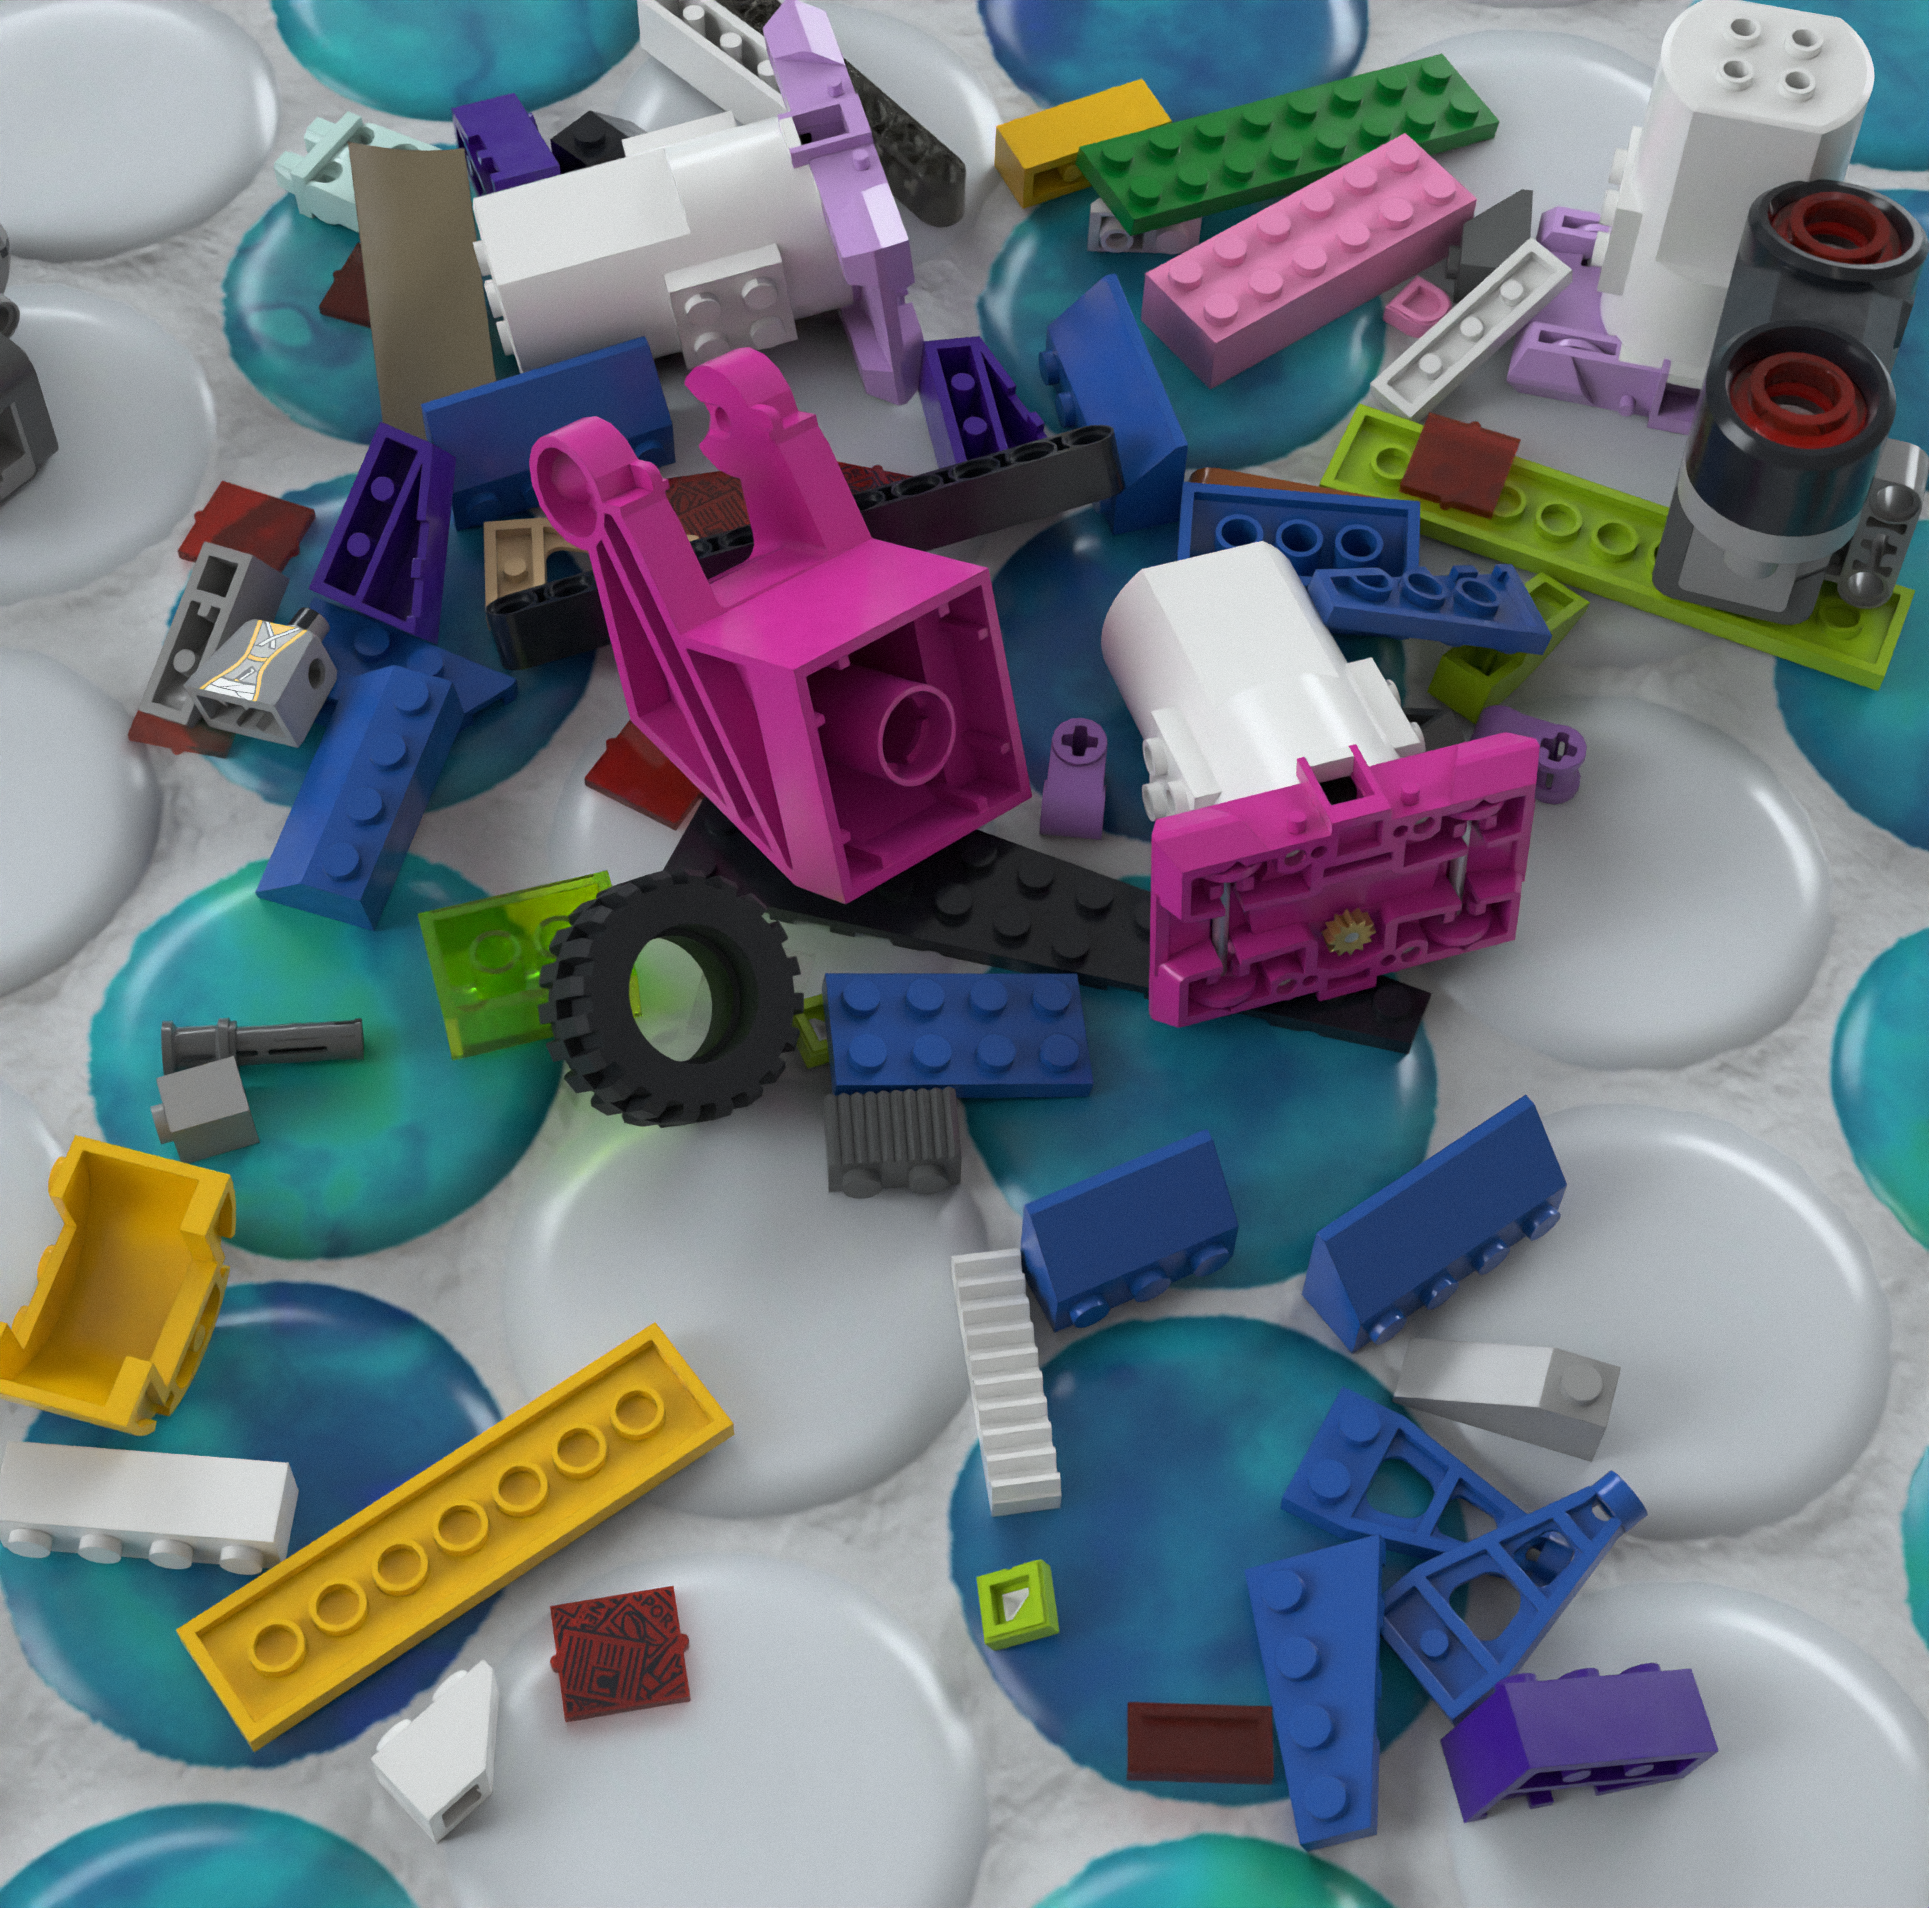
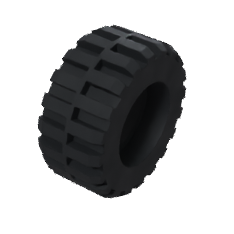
[538,869,804,1128]

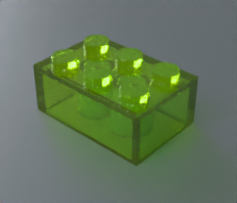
[417,870,642,1061]

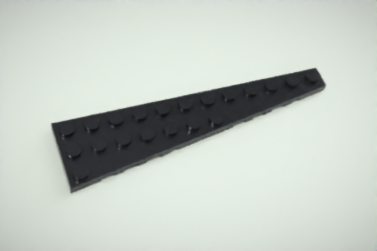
[663,796,1432,1055]

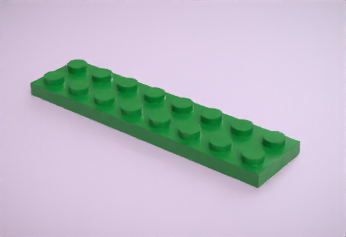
[1075,54,1500,236]

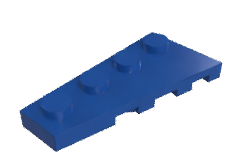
[1307,564,1552,655]
[1244,1534,1386,1852]

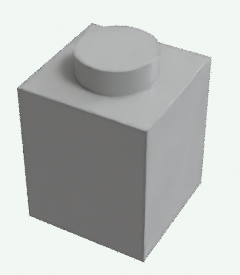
[150,1056,260,1164]

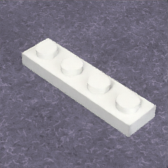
[1370,237,1573,423]

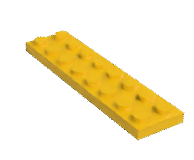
[176,1322,734,1752]

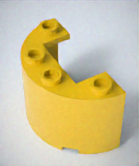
[0,1135,236,1436]

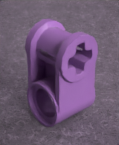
[1469,705,1587,805]
[1039,718,1107,840]

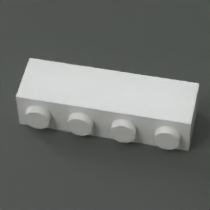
[637,0,787,125]
[0,1441,299,1575]

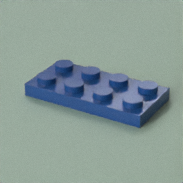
[822,973,1094,1098]

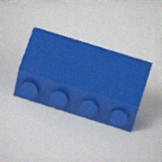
[1038,273,1188,535]
[421,336,676,532]
[1175,482,1420,638]
[255,665,465,931]
[1302,1094,1567,1354]

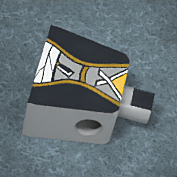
[184,607,337,748]

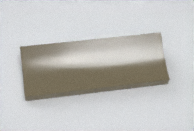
[348,142,496,441]

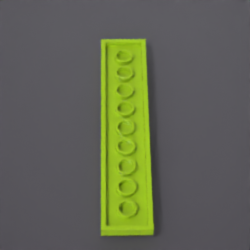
[1319,403,1916,691]

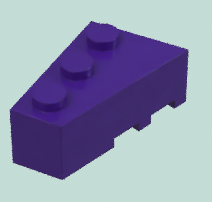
[451,93,561,197]
[918,336,1048,469]
[308,421,456,645]
[1440,1663,1719,1823]

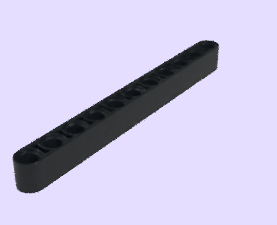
[485,425,1125,670]

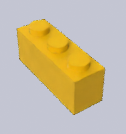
[994,79,1172,209]

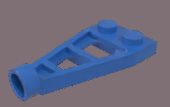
[1280,1386,1575,1587]
[1380,1470,1648,1727]

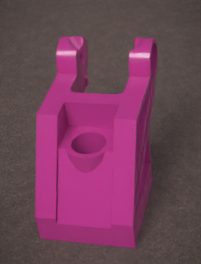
[529,347,1032,904]

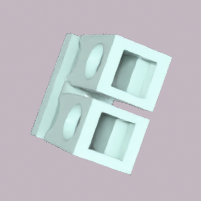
[273,111,441,233]

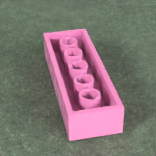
[1141,133,1477,389]

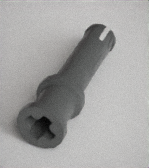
[161,1017,364,1076]

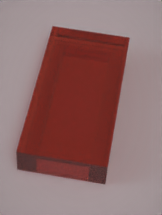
[1126,1702,1274,1785]

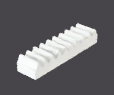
[951,1248,1062,1517]

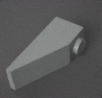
[138,541,290,729]
[1392,1338,1621,1462]

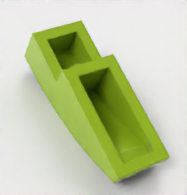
[1427,571,1590,724]

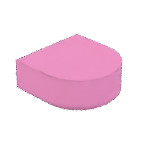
[1383,275,1452,338]

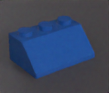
[1020,1129,1239,1333]

